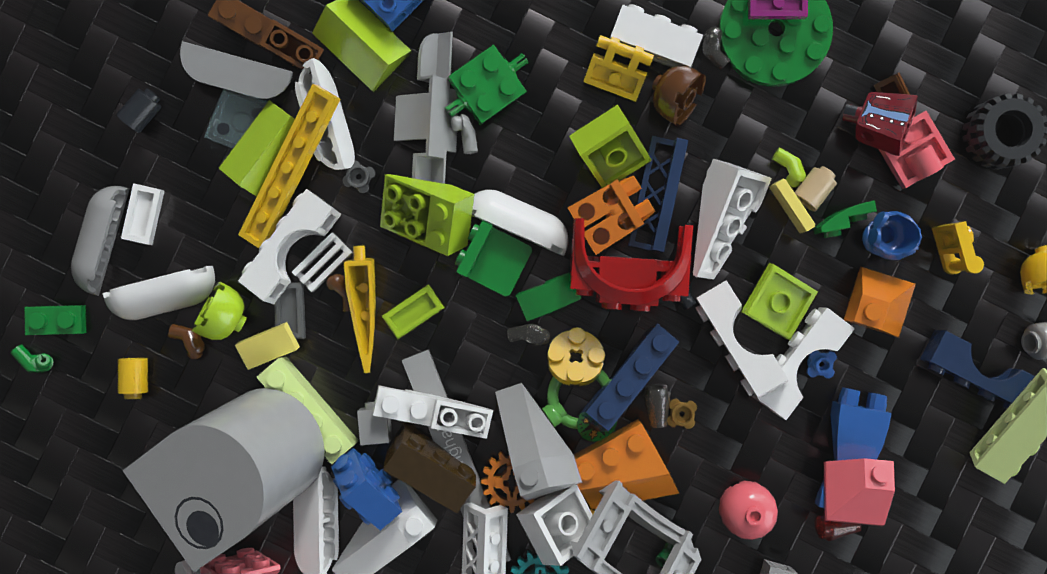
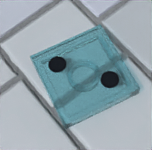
[204,89,280,149]

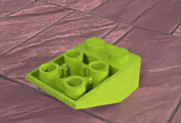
[380,174,475,256]

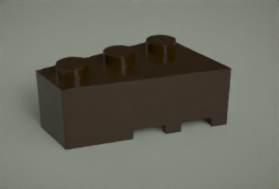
[383,422,476,513]

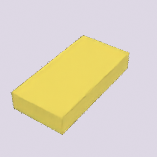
[769,178,815,233]
[235,322,300,370]

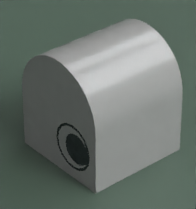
[123,388,324,572]

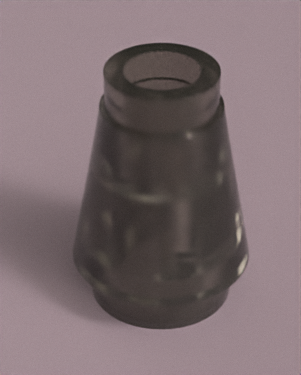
[642,384,671,428]

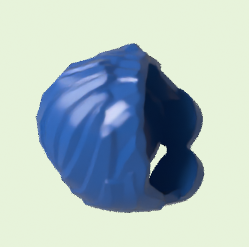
[862,211,922,260]

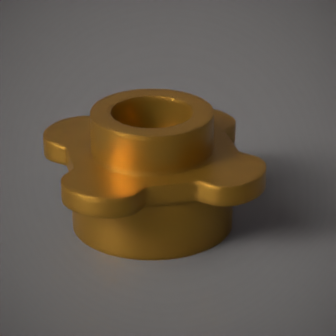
[667,399,697,429]

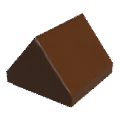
[874,72,910,95]

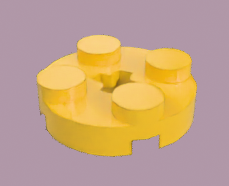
[547,327,605,386]

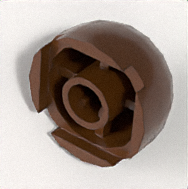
[652,66,706,125]

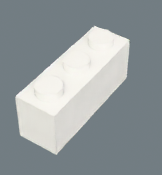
[610,4,703,68]

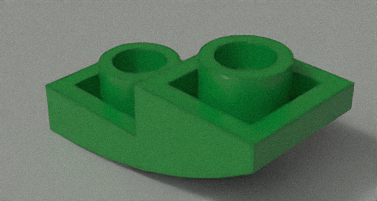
[813,200,877,238]
[516,272,583,321]

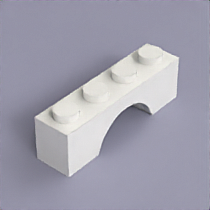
[238,189,341,304]
[696,280,789,399]
[753,307,855,420]

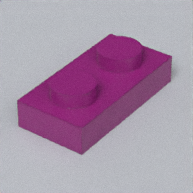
[748,0,808,19]

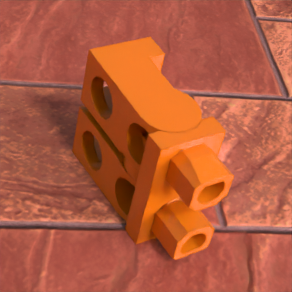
[568,176,655,255]

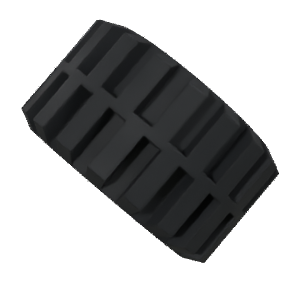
[962,93,1047,169]

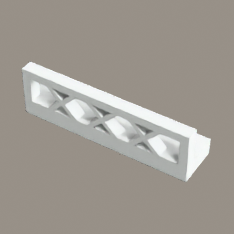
[462,502,508,574]

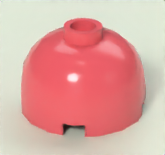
[719,481,778,540]

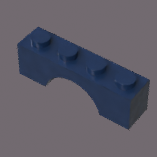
[580,323,679,432]
[920,330,1035,410]

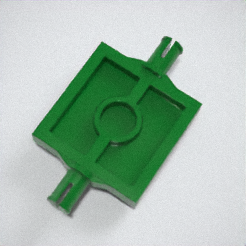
[445,45,528,125]

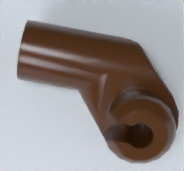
[327,274,350,312]

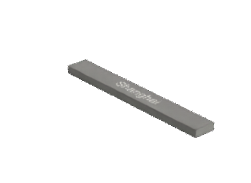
[402,350,511,562]

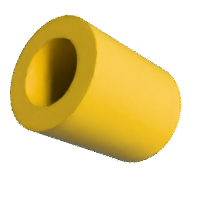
[118,358,148,399]

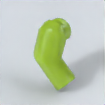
[772,147,806,188]

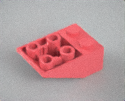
[200,548,280,574]

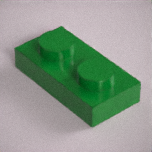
[25,305,86,335]

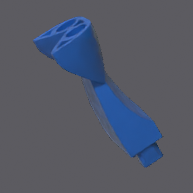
[815,387,891,508]

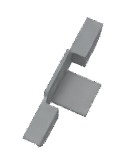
[394,32,458,184]

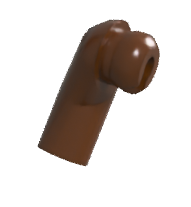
[168,324,205,359]

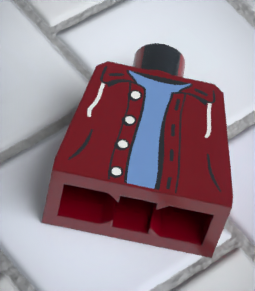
[843,92,918,156]

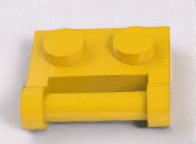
[932,221,984,274]

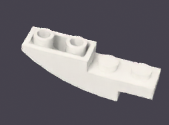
[372,385,493,439]

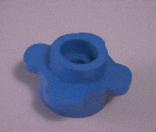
[807,350,837,378]

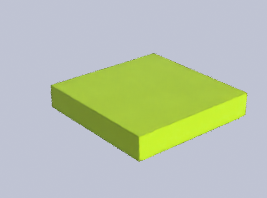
[741,263,818,340]

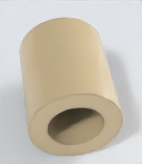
[794,166,837,212]

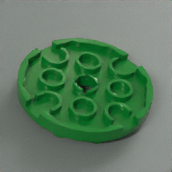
[718,0,833,87]

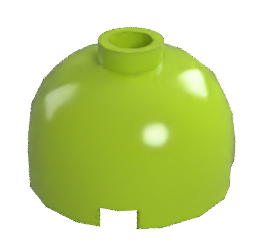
[192,282,247,340]

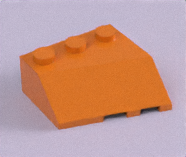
[574,419,679,510]

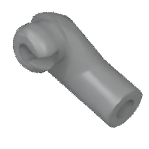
[451,114,478,154]

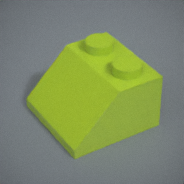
[569,105,652,188]

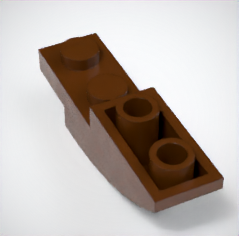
[208,0,324,74]

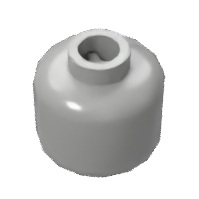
[1021,322,1047,360]

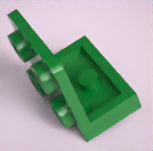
[455,220,532,296]

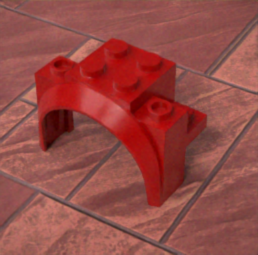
[569,218,693,311]

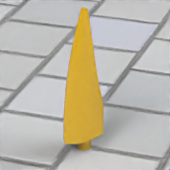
[344,246,376,373]

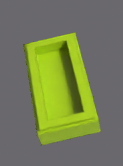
[382,285,445,339]

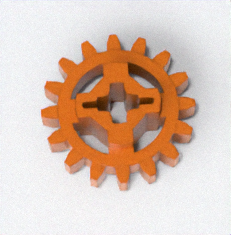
[481,451,535,513]

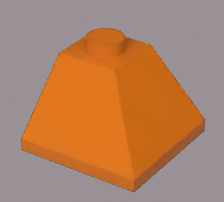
[844,267,915,337]

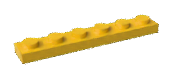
[238,84,341,248]

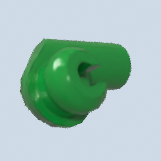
[10,345,53,373]

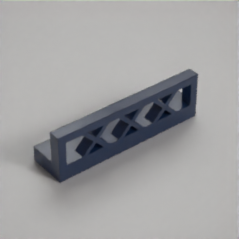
[628,136,688,253]

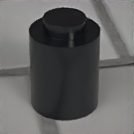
[116,88,162,133]

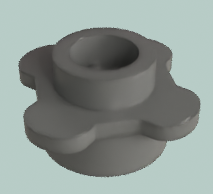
[343,161,375,193]

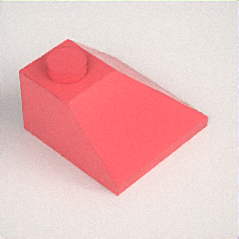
[824,458,895,526]

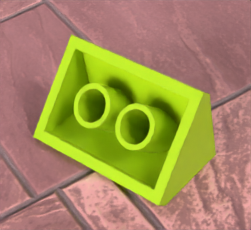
[312,0,412,92]
[219,100,295,196]

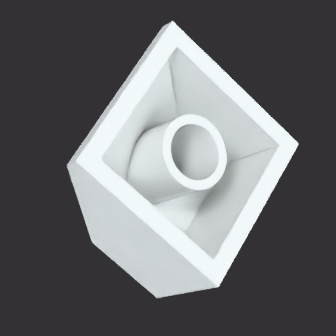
[516,485,592,566]

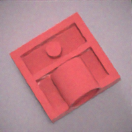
[879,111,955,189]

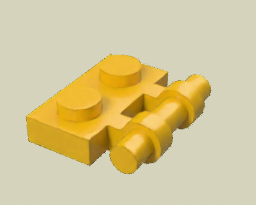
[583,35,654,101]

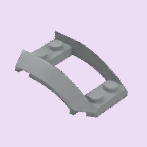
[571,480,701,574]

